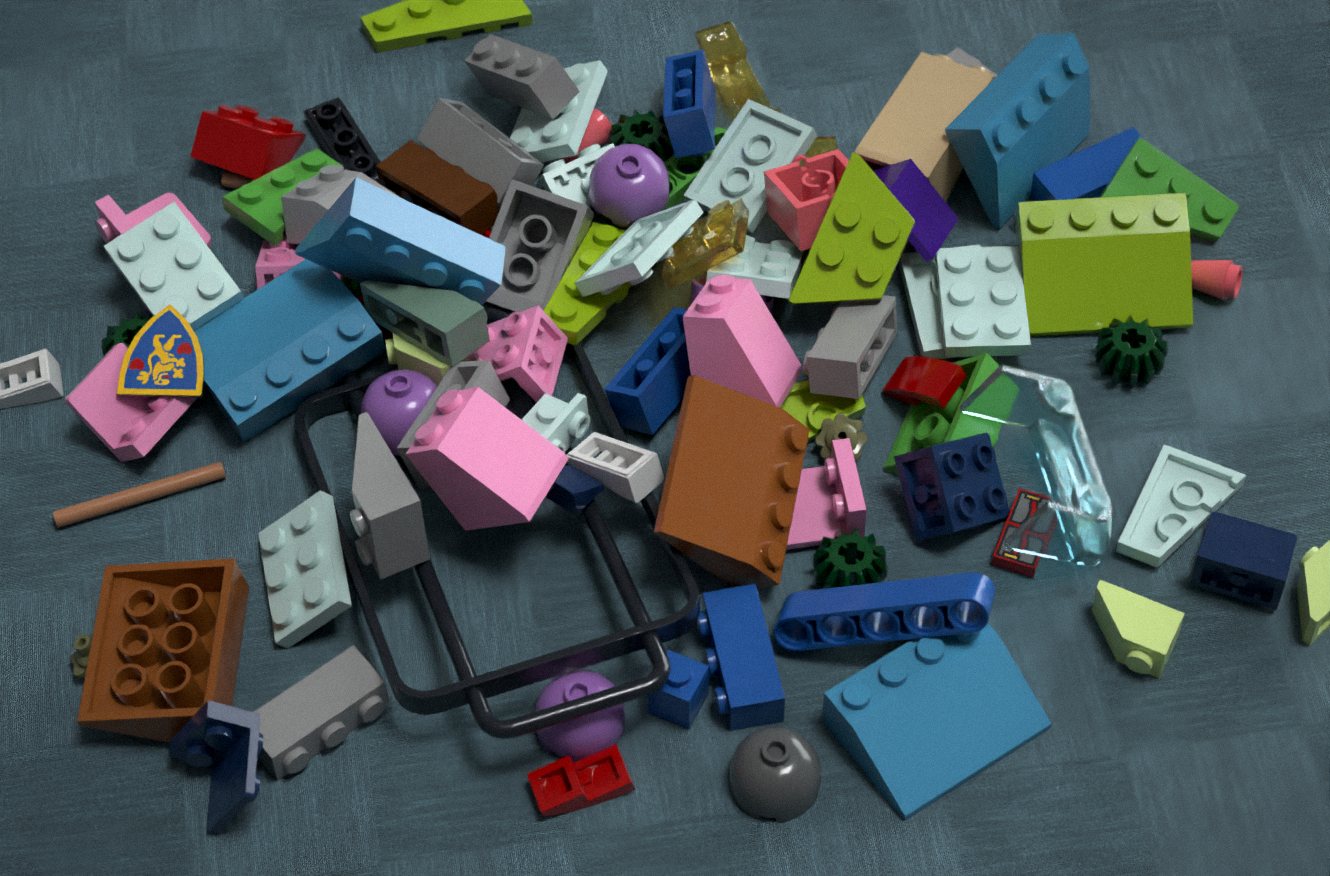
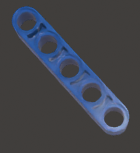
[773,572,995,651]

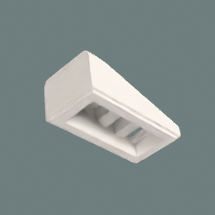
[0,349,64,409]
[566,432,664,503]

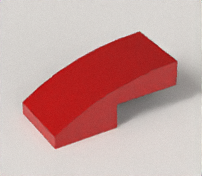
[882,356,967,409]
[527,744,636,816]

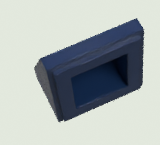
[545,464,604,515]

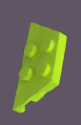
[788,152,915,305]

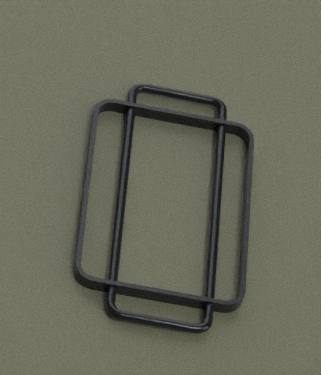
[295,308,700,739]

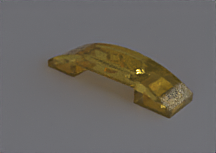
[695,21,782,122]

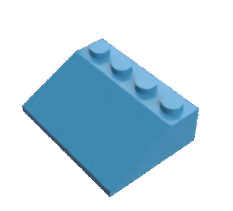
[944,33,1090,228]
[295,177,506,306]
[194,259,386,443]
[822,623,1052,821]

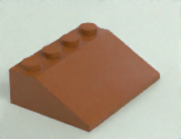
[654,375,810,589]
[77,558,249,742]

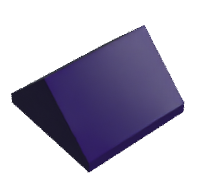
[873,159,959,263]

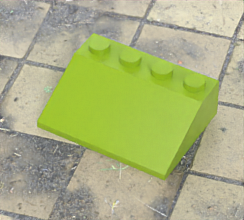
[1015,193,1193,337]

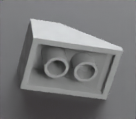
[281,165,401,244]
[486,179,595,312]
[350,412,430,580]

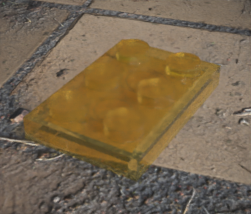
[662,198,749,289]

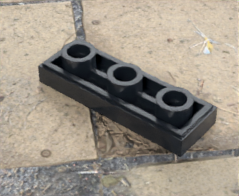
[303,97,381,184]

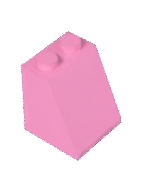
[683,275,802,408]
[405,387,569,531]

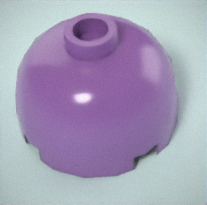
[589,144,670,227]
[361,369,437,456]
[535,669,626,762]

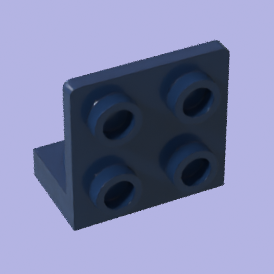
[894,432,1010,541]
[1190,512,1297,610]
[169,700,263,834]

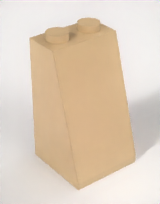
[854,52,995,202]

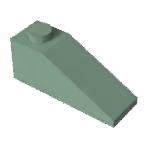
[360,280,490,367]

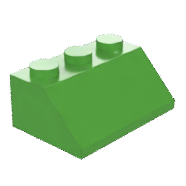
[883,352,1018,476]

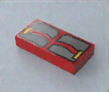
[992,488,1061,578]

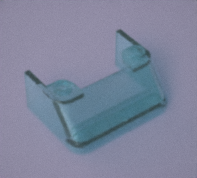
[959,365,1112,567]

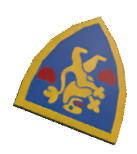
[117,305,205,398]

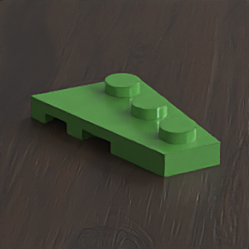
[1099,137,1240,242]
[222,149,342,246]

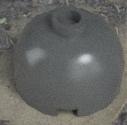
[729,727,821,822]

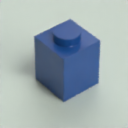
[648,649,709,730]

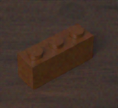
[376,140,499,235]

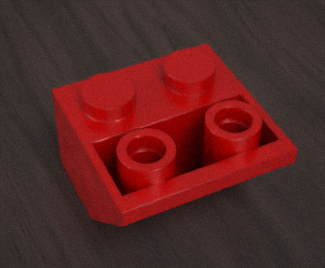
[190,105,306,180]

